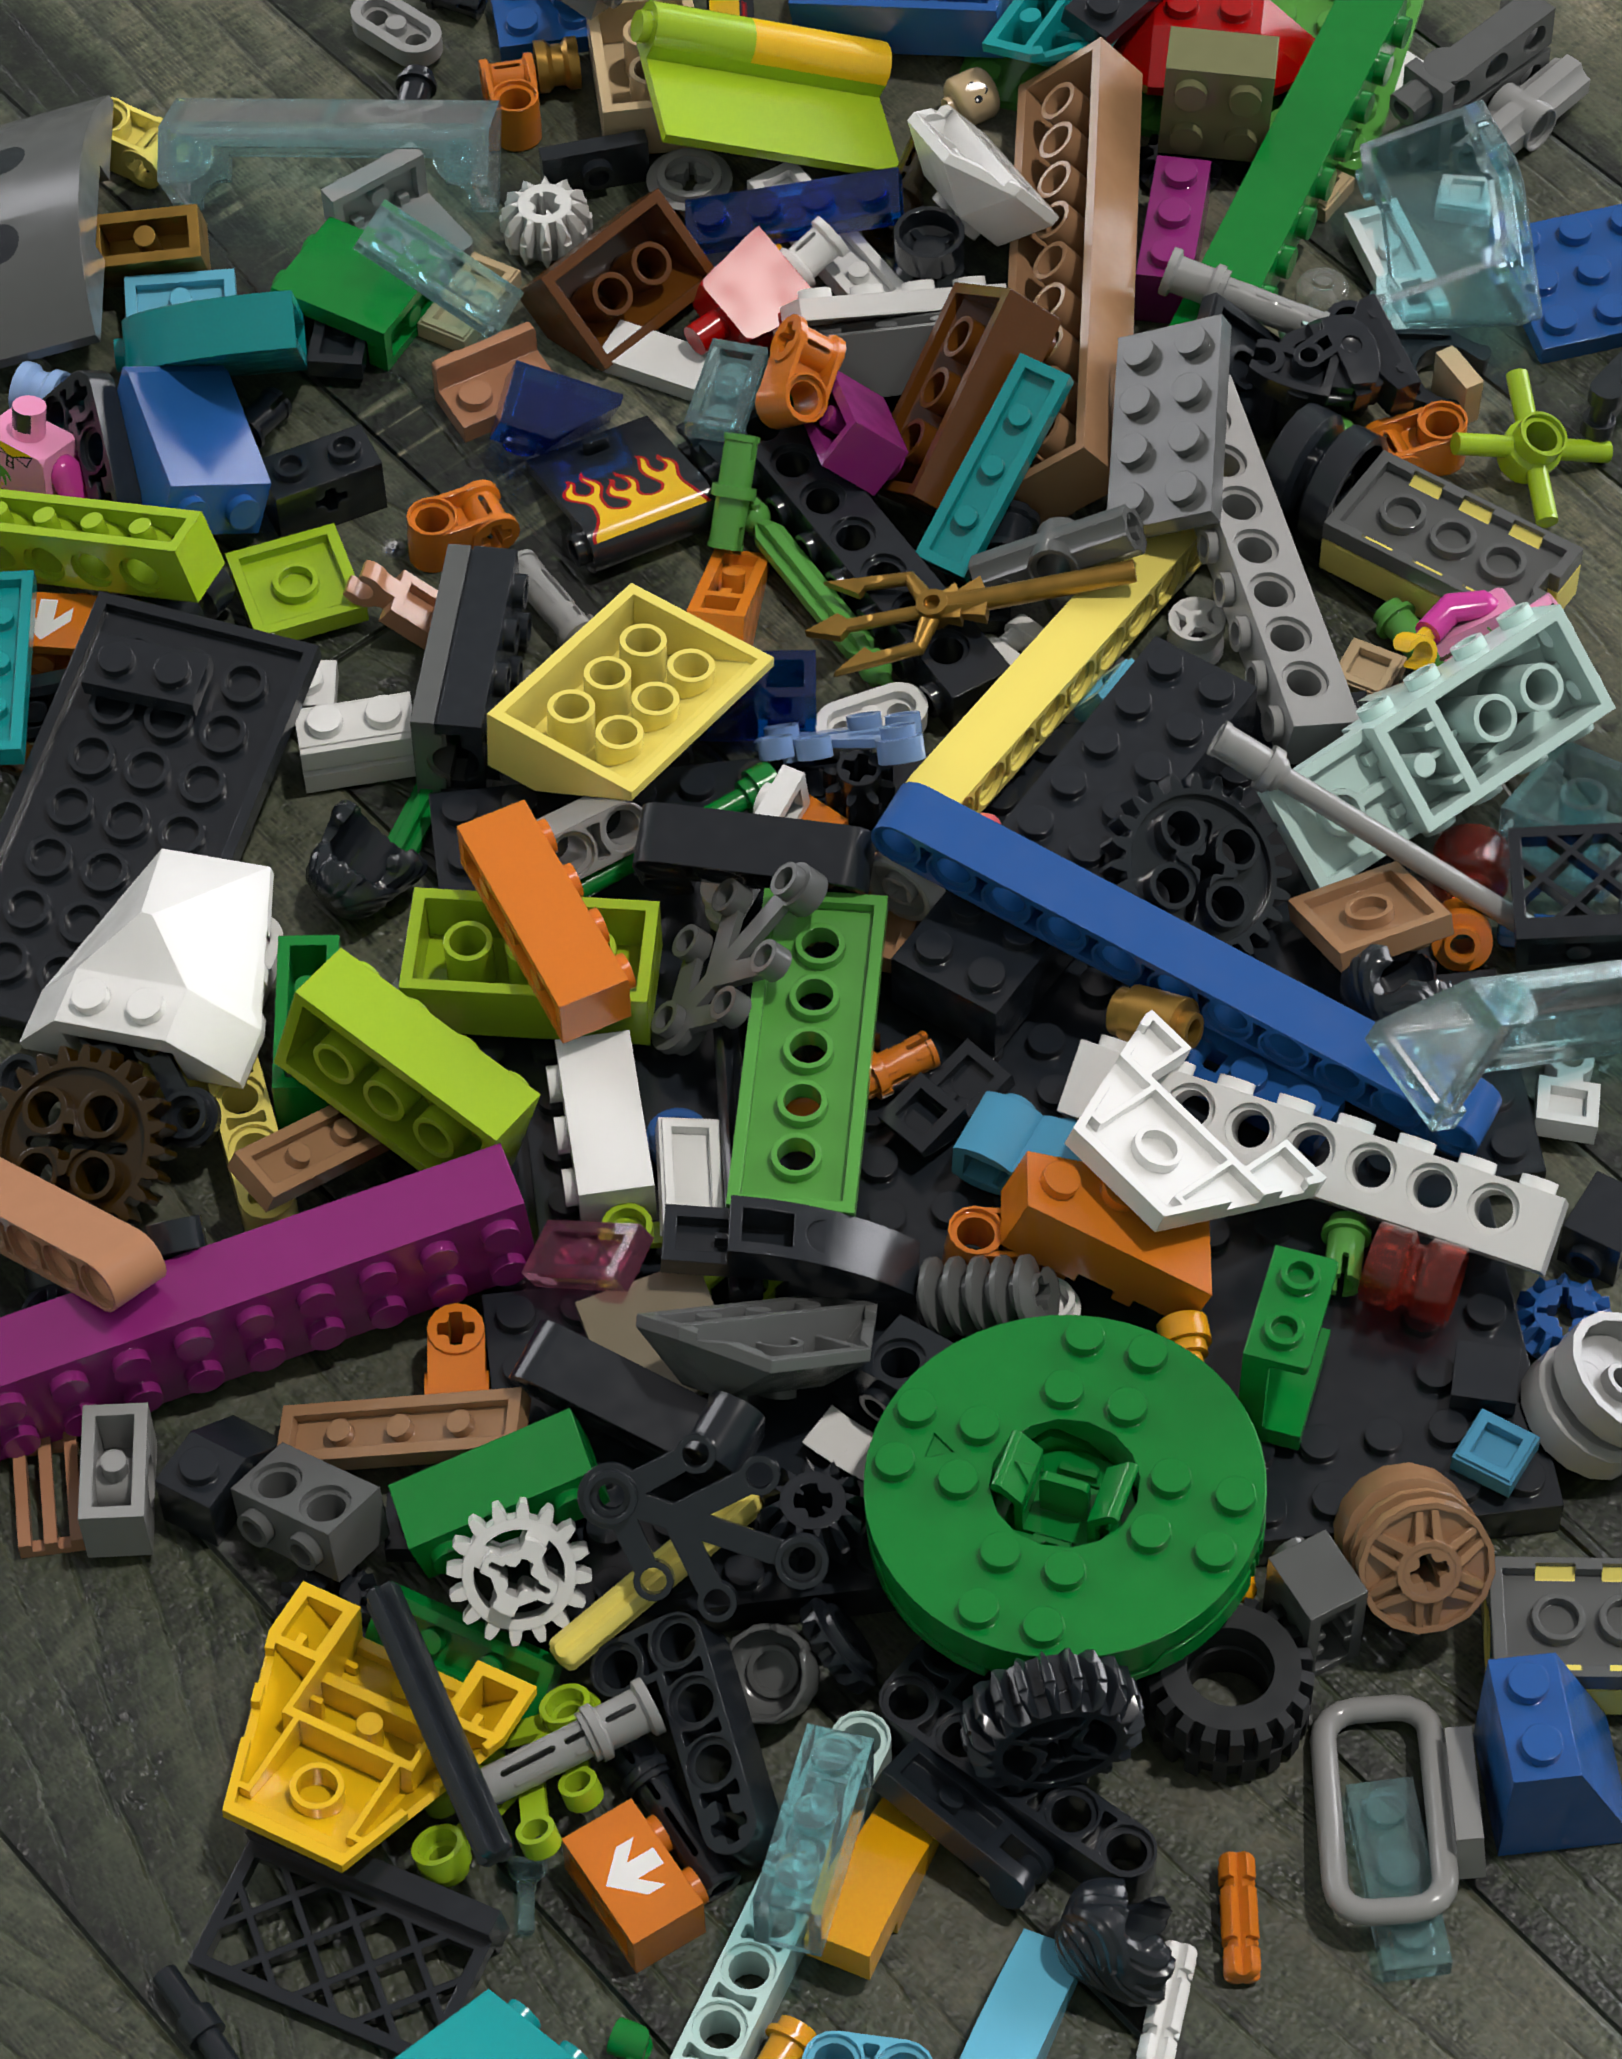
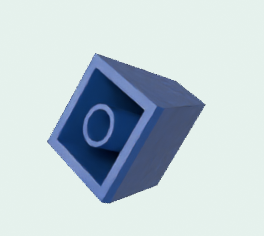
[117,365,272,534]
[1473,1652,1622,1856]

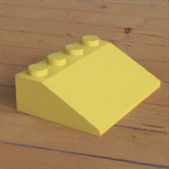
[487,583,774,801]

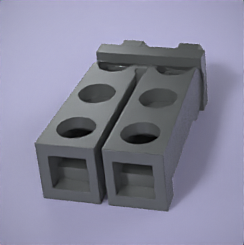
[1386,0,1556,163]

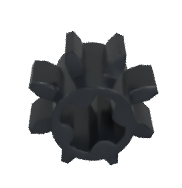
[823,749,896,824]

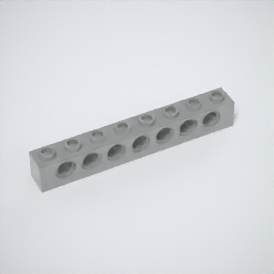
[1194,375,1359,764]

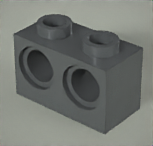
[230,1442,390,1582]

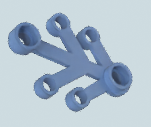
[753,710,926,766]

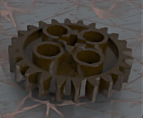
[0,1044,178,1226]

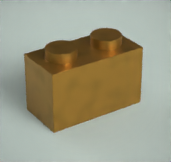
[96,204,211,288]

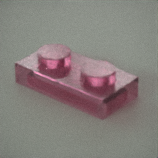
[521,1220,654,1292]

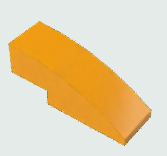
[806,1797,940,1980]

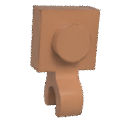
[343,560,438,650]

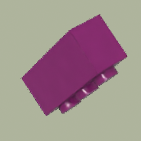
[1134,155,1211,324]

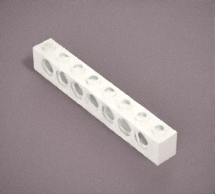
[1057,1034,1569,1277]

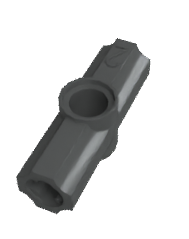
[968,504,1147,588]

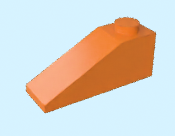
[687,548,771,646]

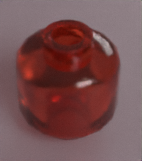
[1432,823,1510,902]

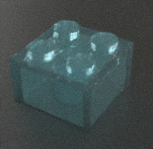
[1497,742,1622,904]

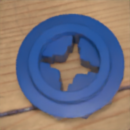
[1515,1272,1612,1359]

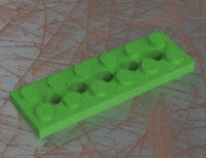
[726,888,888,1217]

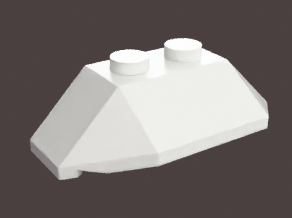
[907,104,1059,247]

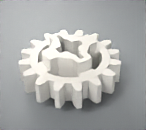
[446,1497,592,1646]

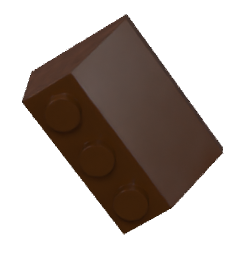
[515,188,715,372]

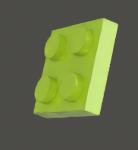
[225,523,369,640]

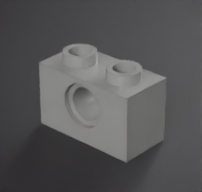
[78,1402,157,1558]

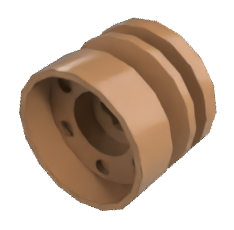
[1333,1462,1496,1634]

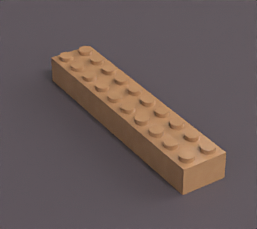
[1007,37,1143,527]

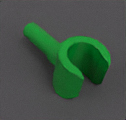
[606,2017,653,2059]

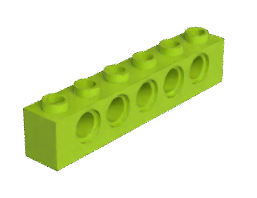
[0,489,225,603]

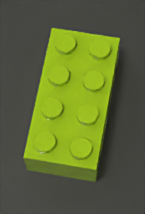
[398,887,663,1045]
[274,948,541,1171]

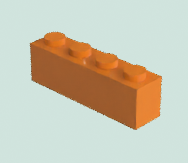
[456,800,636,1044]

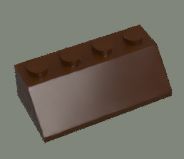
[876,282,1062,517]

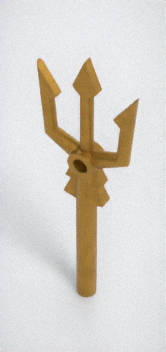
[805,559,1137,677]

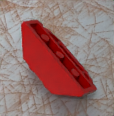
[1113,0,1315,96]

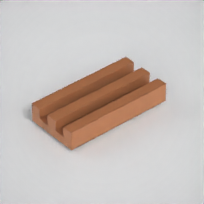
[12,1432,86,1559]

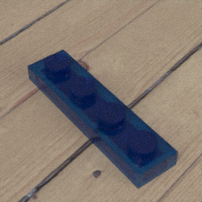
[685,167,904,255]

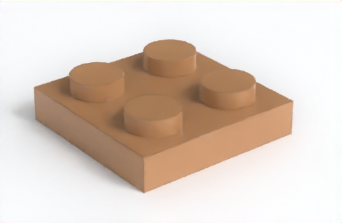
[1287,861,1454,973]

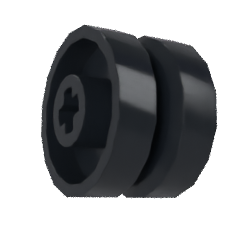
[1264,403,1389,547]

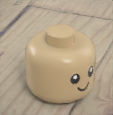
[941,67,1000,125]

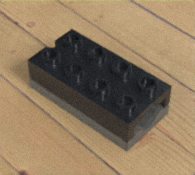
[410,544,532,793]

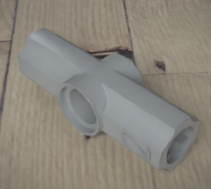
[1451,54,1591,177]

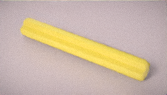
[549,1494,763,1671]

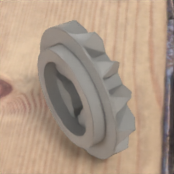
[646,148,733,220]

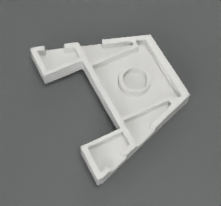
[1064,1010,1327,1232]

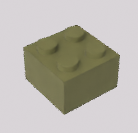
[1157,26,1280,162]

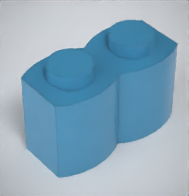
[951,1091,1083,1195]

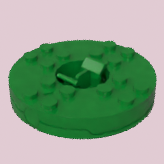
[864,1315,1267,1680]

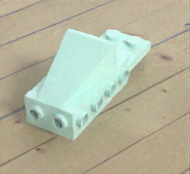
[1257,602,1616,891]

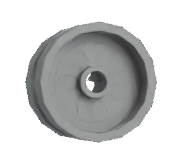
[1521,1311,1622,1480]

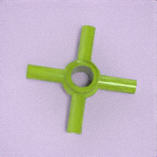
[1450,368,1613,528]

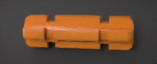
[1218,1851,1261,1984]

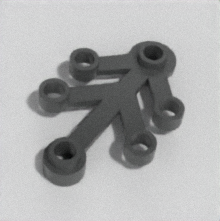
[651,862,828,1056]

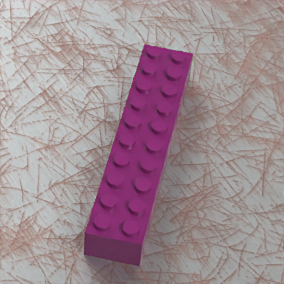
[0,1143,540,1461]

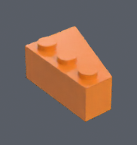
[1001,1151,1212,1316]

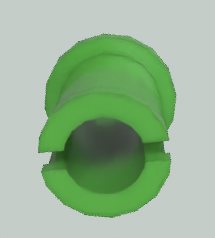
[1373,597,1420,659]
[1321,1211,1372,1297]

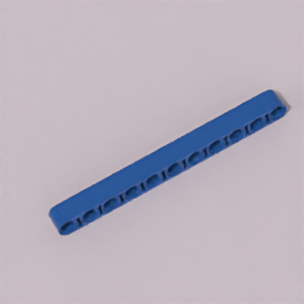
[871,782,1502,1157]

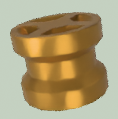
[532,35,582,94]

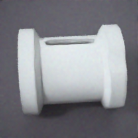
[780,216,850,288]

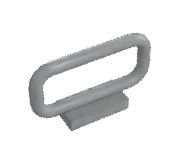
[1310,1694,1487,1926]

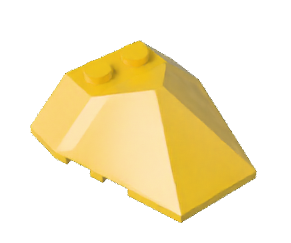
[222,1581,537,1873]

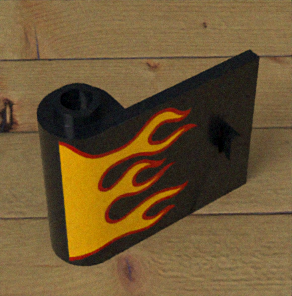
[525,415,715,574]

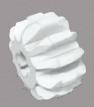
[499,176,593,268]

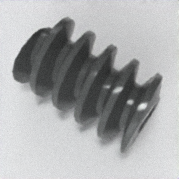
[916,1254,1060,1338]

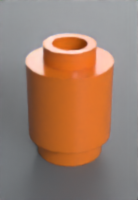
[1431,898,1493,972]

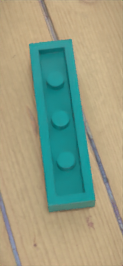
[916,353,1074,583]
[0,570,37,765]

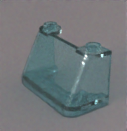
[1356,99,1542,330]

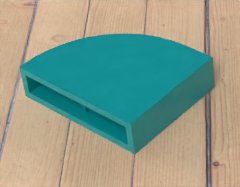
[114,290,308,377]

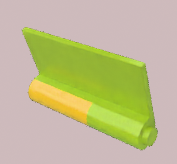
[630,0,899,179]

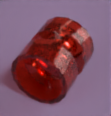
[1357,1221,1470,1328]

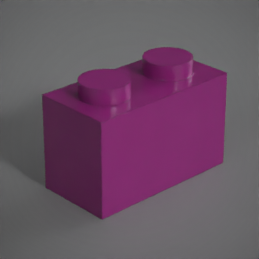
[804,371,909,496]

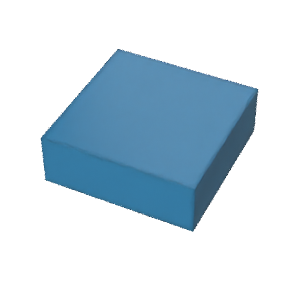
[1450,1408,1541,1498]

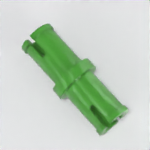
[707,432,761,552]

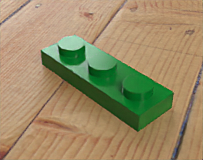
[365,1581,563,1719]

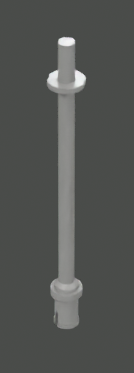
[1206,721,1622,998]

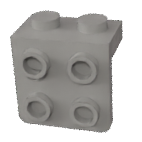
[321,141,473,269]

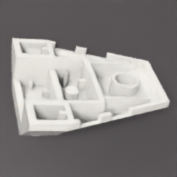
[20,849,274,1089]

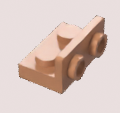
[431,322,564,443]

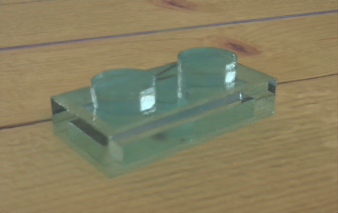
[684,338,768,443]

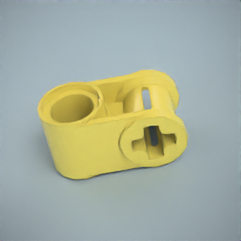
[110,97,189,189]

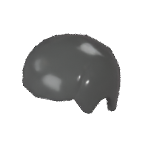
[729,1623,820,1724]

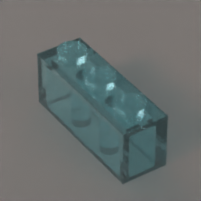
[753,1723,874,1957]

